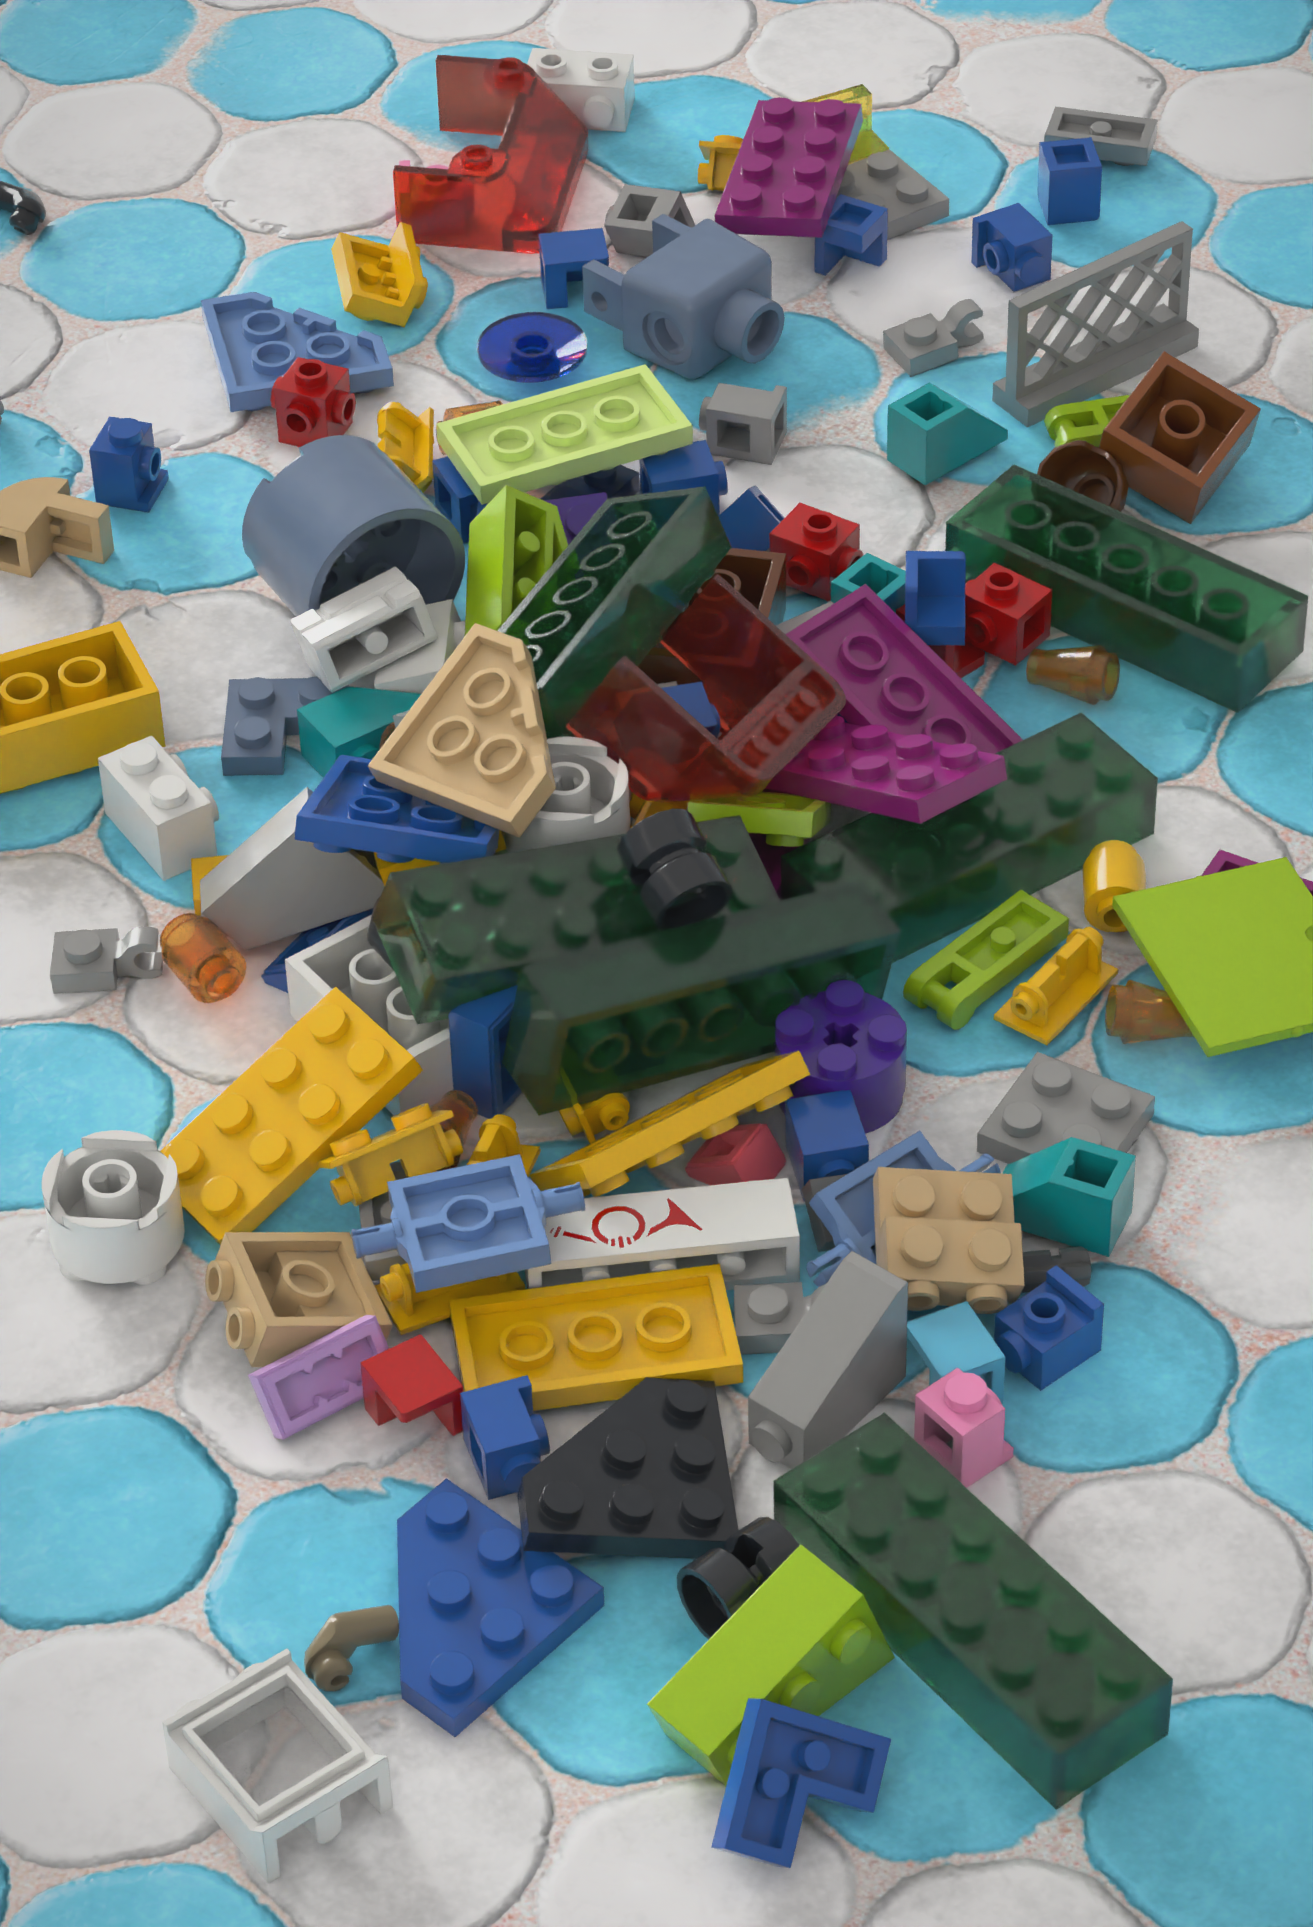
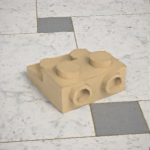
[873,1167,1025,1314]
[205,1232,393,1367]

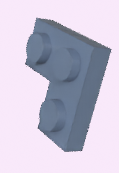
[221,677,349,776]

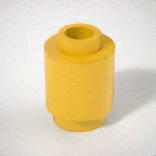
[1082,840,1146,932]

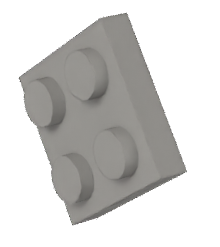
[836,149,949,240]
[977,1052,1155,1164]

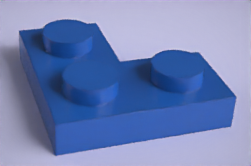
[711,1698,891,1868]

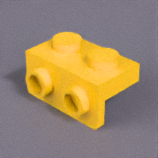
[331,222,428,327]

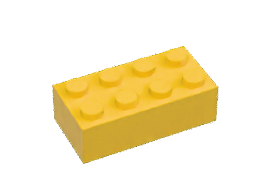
[0,621,166,794]

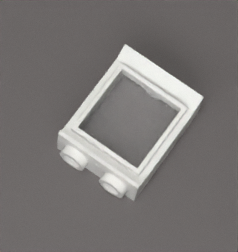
[162,1648,393,1884]

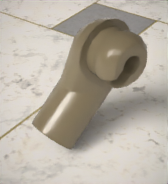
[304,1605,399,1691]

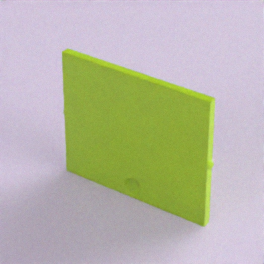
[1112,857,1313,1057]

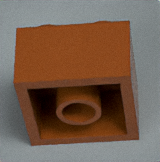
[1099,351,1261,524]

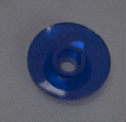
[477,312,587,383]

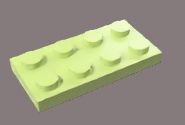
[436,364,693,505]

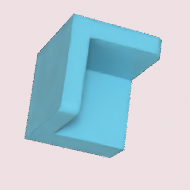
[907,1301,1005,1404]

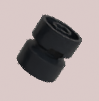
[616,809,733,933]
[677,1517,799,1640]

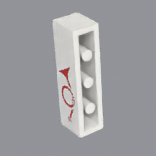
[525,1178,800,1290]

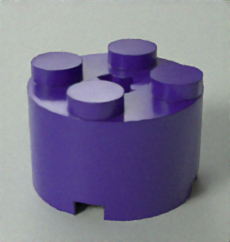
[775,980,907,1134]

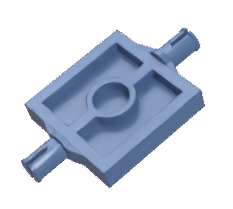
[806,1130,1001,1287]
[351,1154,585,1293]

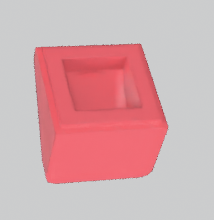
[685,1123,786,1185]

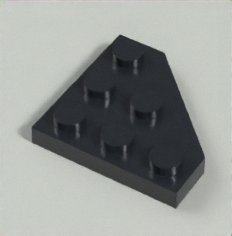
[517,1377,739,1559]

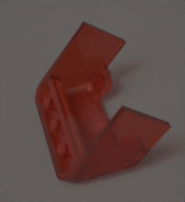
[393,55,589,254]
[565,574,846,802]

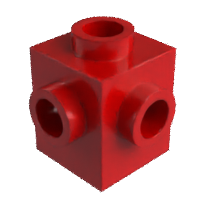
[270,357,356,447]
[769,502,864,602]
[965,563,1052,666]

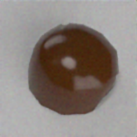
[1034,440,1129,533]

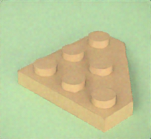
[367,623,556,838]

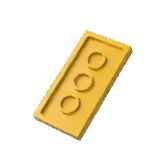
[160,986,423,1245]
[529,1050,810,1197]
[449,1264,743,1411]

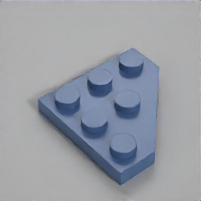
[201,292,394,412]

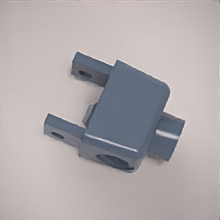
[582,214,785,379]

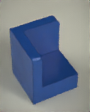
[1037,137,1102,225]
[814,194,888,276]
[538,228,609,309]
[698,485,785,551]
[905,551,966,645]

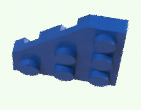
[295,755,499,872]
[397,1478,604,1737]

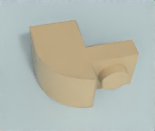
[0,477,114,578]

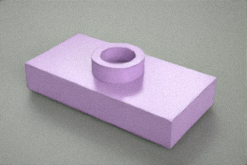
[248,1315,389,1440]

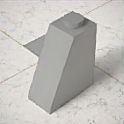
[200,787,398,951]
[748,1251,908,1476]

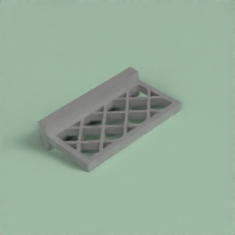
[992,221,1199,427]

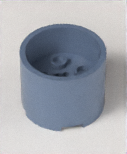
[242,435,465,617]

